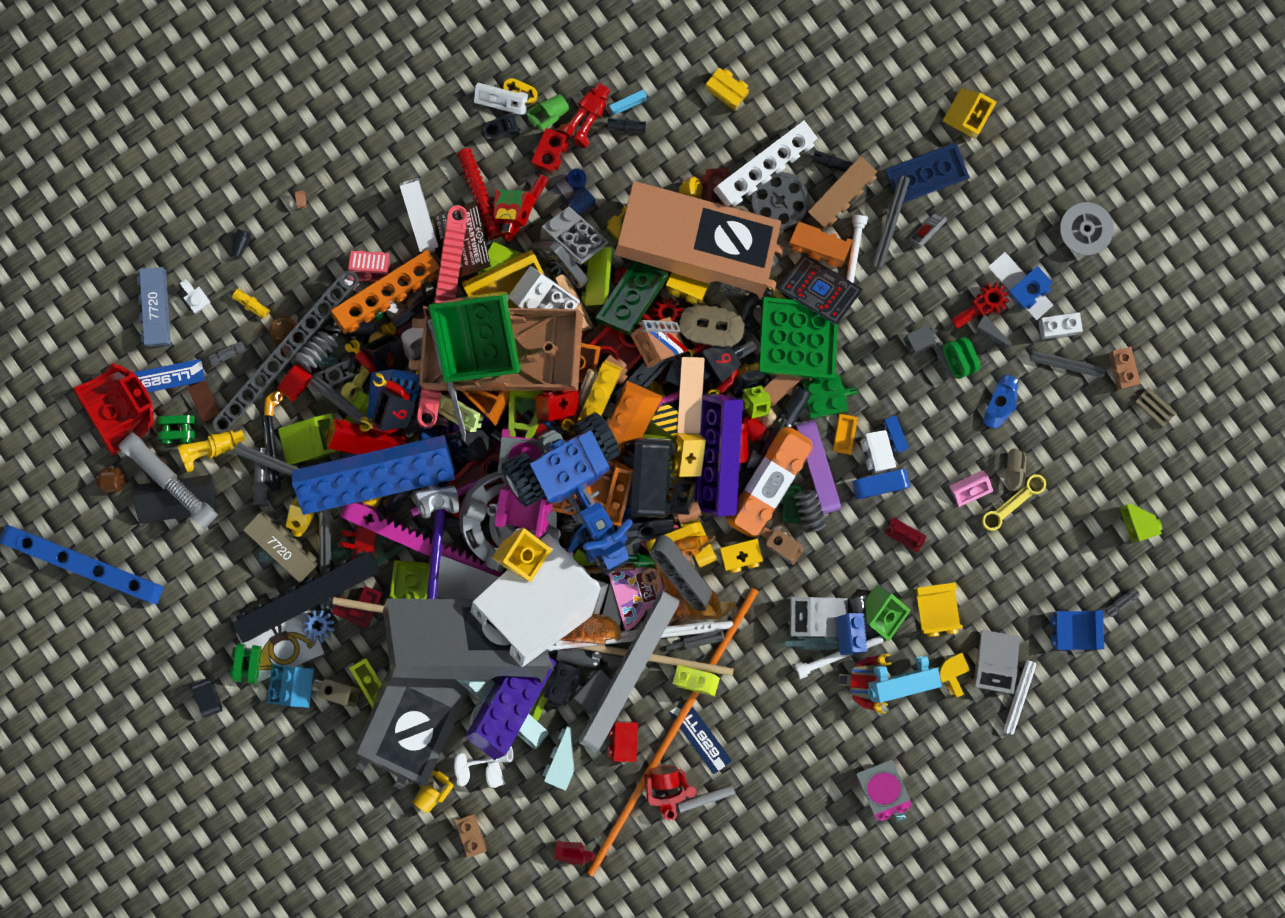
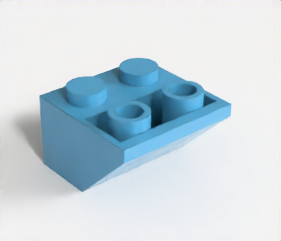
[267,664,314,708]

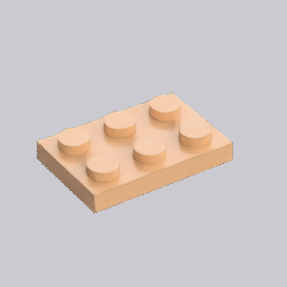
[555,275,594,333]

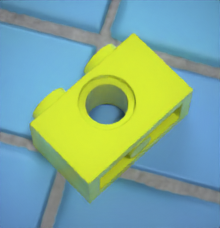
[672,665,720,697]

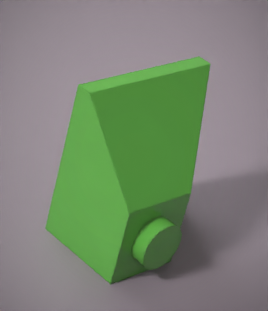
[865,585,911,641]

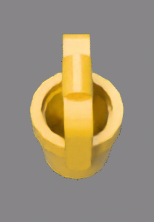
[412,770,453,814]

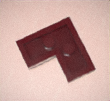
[332,586,383,629]

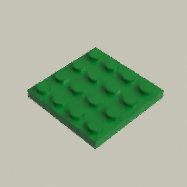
[758,297,838,380]

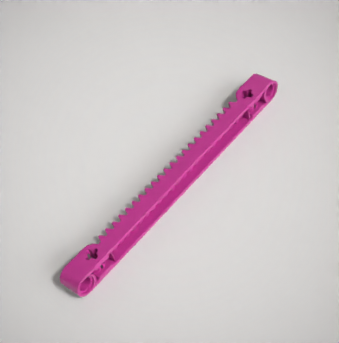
[339,502,508,577]

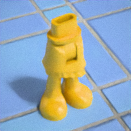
[177,429,245,473]

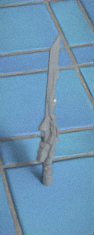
[427,319,466,442]

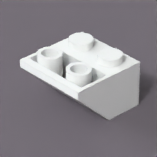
[860,430,896,474]

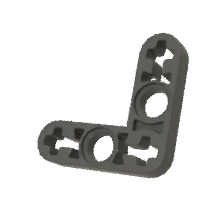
[528,240,588,288]

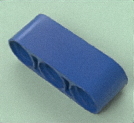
[852,469,911,500]

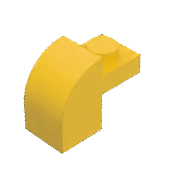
[939,653,970,698]

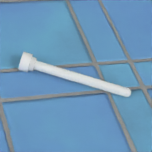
[846,215,868,283]
[795,636,883,679]

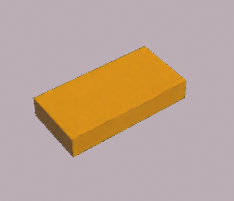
[832,414,858,455]

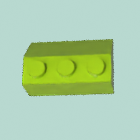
[582,247,612,310]

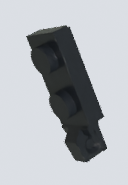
[670,476,697,515]

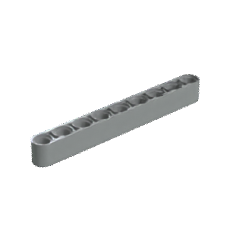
[579,591,679,752]

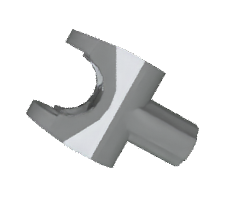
[415,483,459,518]

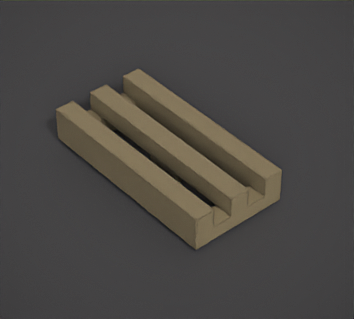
[1135,387,1177,428]

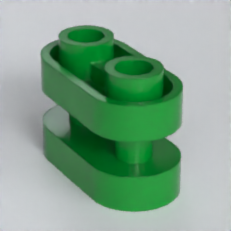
[943,337,981,379]
[156,415,195,444]
[229,643,262,684]

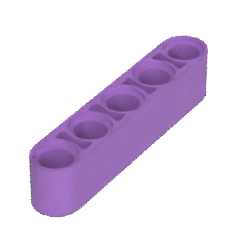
[796,420,841,514]

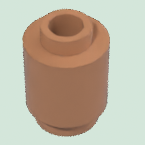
[673,501,702,524]

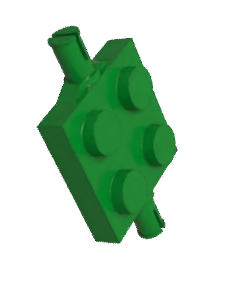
[802,374,858,420]

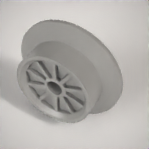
[1060,202,1114,255]

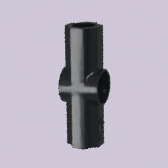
[613,516,674,540]

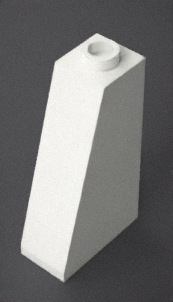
[400,178,438,253]

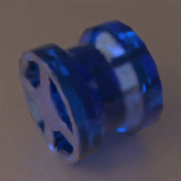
[568,169,587,190]

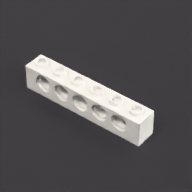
[713,120,818,207]

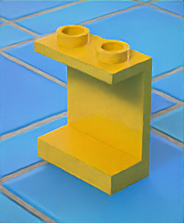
[915,582,963,637]

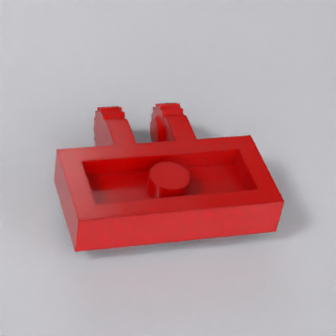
[339,525,377,560]

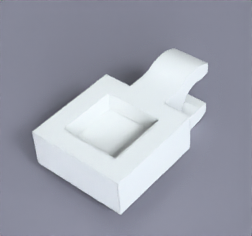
[180,279,211,314]

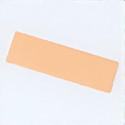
[677,357,704,433]

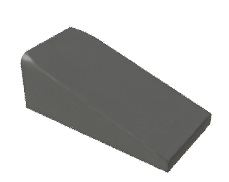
[975,315,1012,349]

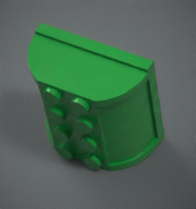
[429,292,522,383]

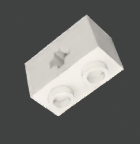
[1038,313,1083,340]

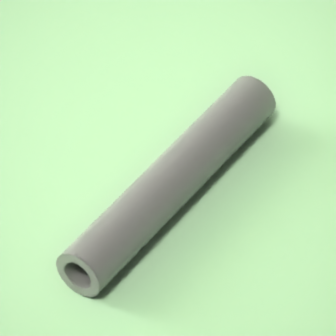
[678,785,735,813]

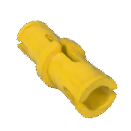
[232,288,270,320]

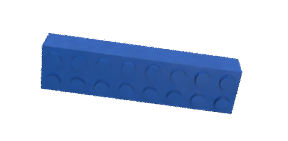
[292,435,455,515]

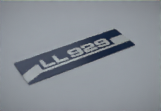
[669,700,732,774]

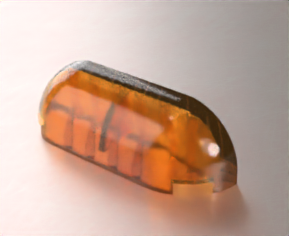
[560,614,622,644]

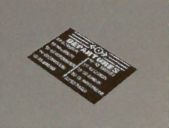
[432,201,491,278]

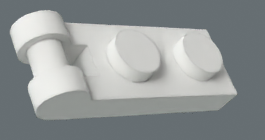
[474,83,528,115]

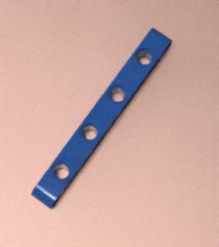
[0,524,164,605]

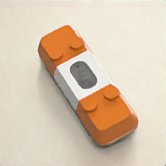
[727,427,813,538]

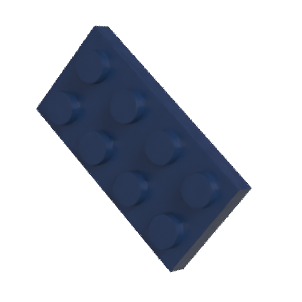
[885,143,970,204]

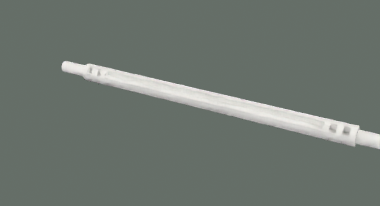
[548,621,733,651]

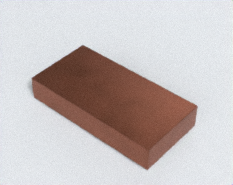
[188,380,220,423]

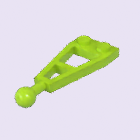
[509,391,543,439]

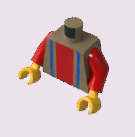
[838,653,891,714]

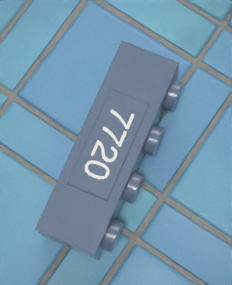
[137,267,171,347]

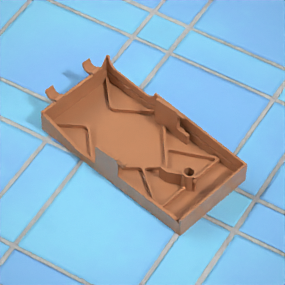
[408,306,583,391]

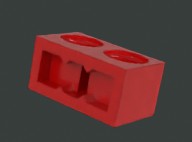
[531,128,569,174]

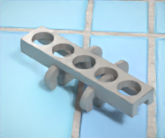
[639,320,681,340]

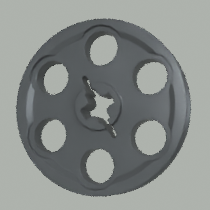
[751,172,809,230]

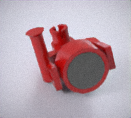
[644,765,697,821]

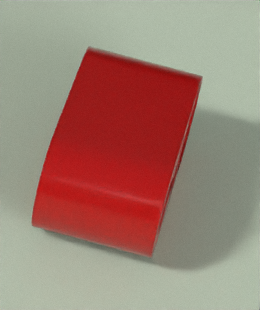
[277,364,313,402]

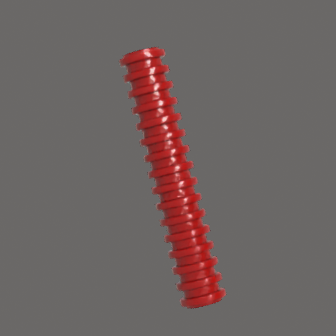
[456,148,503,240]

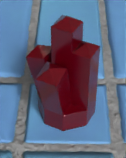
[554,841,595,866]

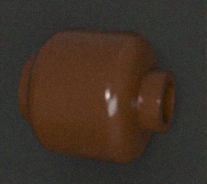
[96,467,126,493]

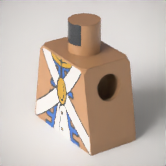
[759,527,804,566]

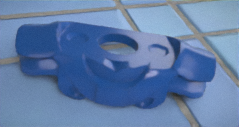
[983,375,1018,429]

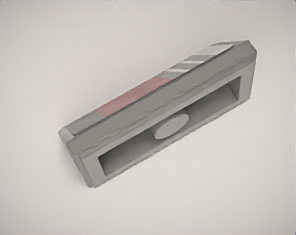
[909,213,947,249]

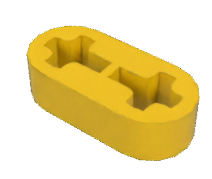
[503,78,538,105]

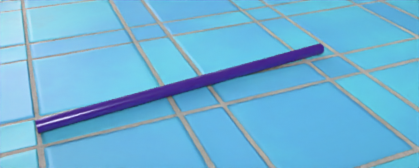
[427,390,457,599]

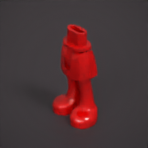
[556,82,611,149]

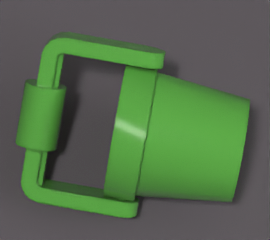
[526,94,569,130]

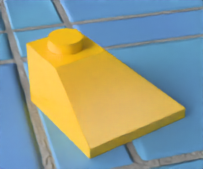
[492,528,552,582]

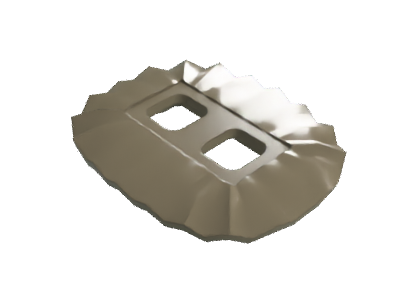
[679,305,744,347]

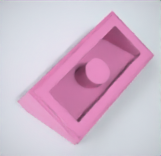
[949,471,993,507]

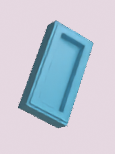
[609,89,647,116]

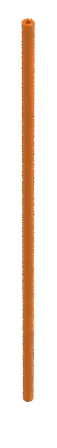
[587,588,759,877]

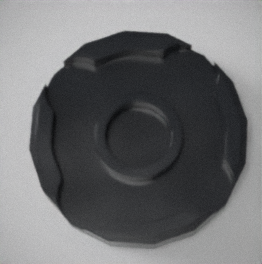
[730,370,769,397]

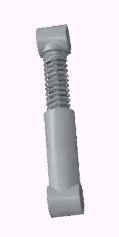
[118,432,218,529]

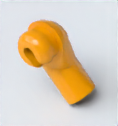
[264,391,284,417]

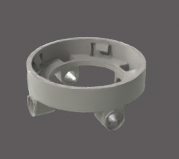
[459,471,560,572]

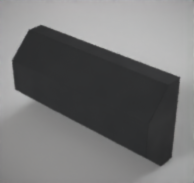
[134,475,217,523]

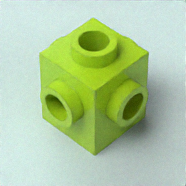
[742,386,771,419]

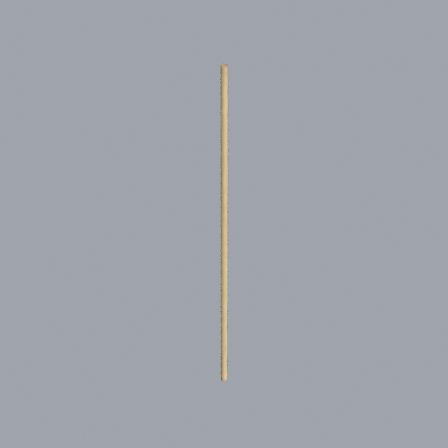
[332,597,734,676]

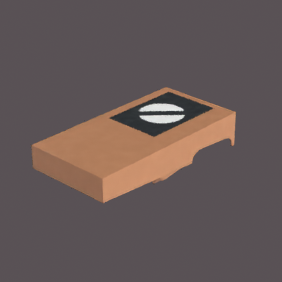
[615,181,784,300]

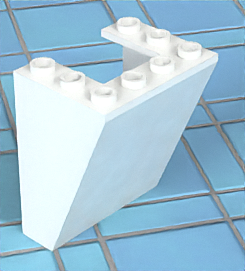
[470,533,601,667]

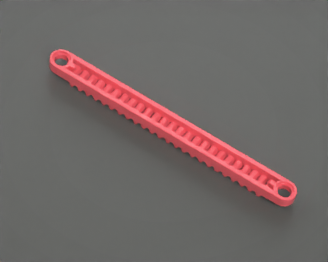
[417,206,467,429]

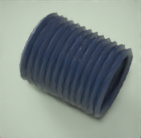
[565,186,596,216]

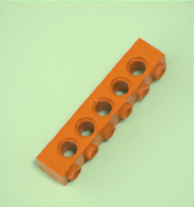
[331,250,439,334]

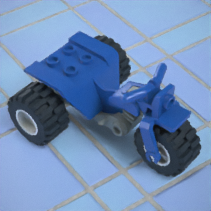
[502,412,632,575]

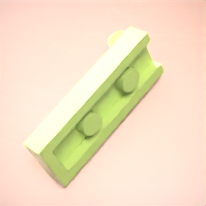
[438,394,484,432]

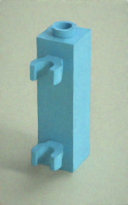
[868,656,942,703]

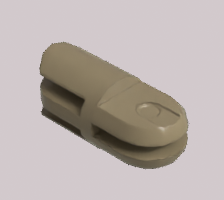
[1005,448,1027,491]

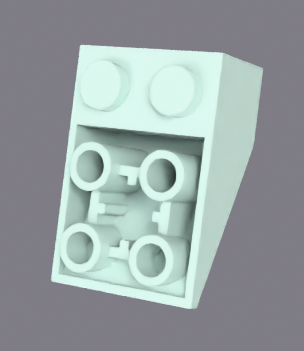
[542,726,574,791]

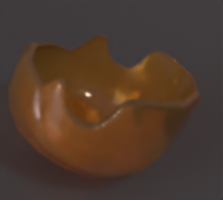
[269,316,298,346]

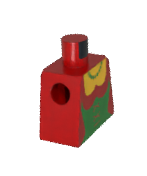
[494,189,536,235]

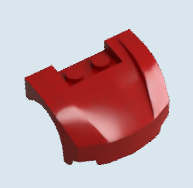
[73,363,154,457]

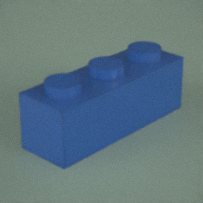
[883,415,909,454]

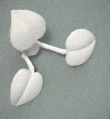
[454,703,513,788]

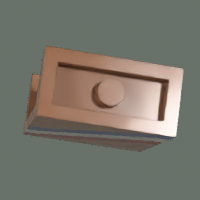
[631,317,688,368]

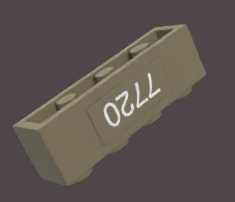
[244,511,318,583]

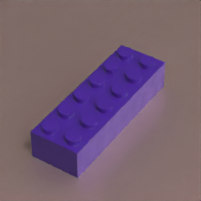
[695,394,743,516]
[465,657,556,760]

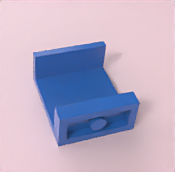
[1051,610,1104,650]

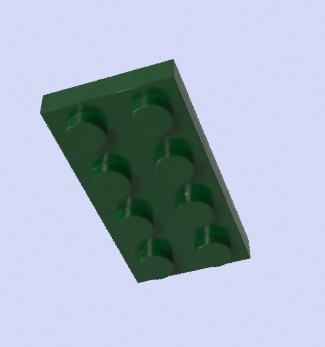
[596,261,669,336]

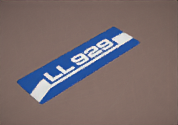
[133,359,205,392]

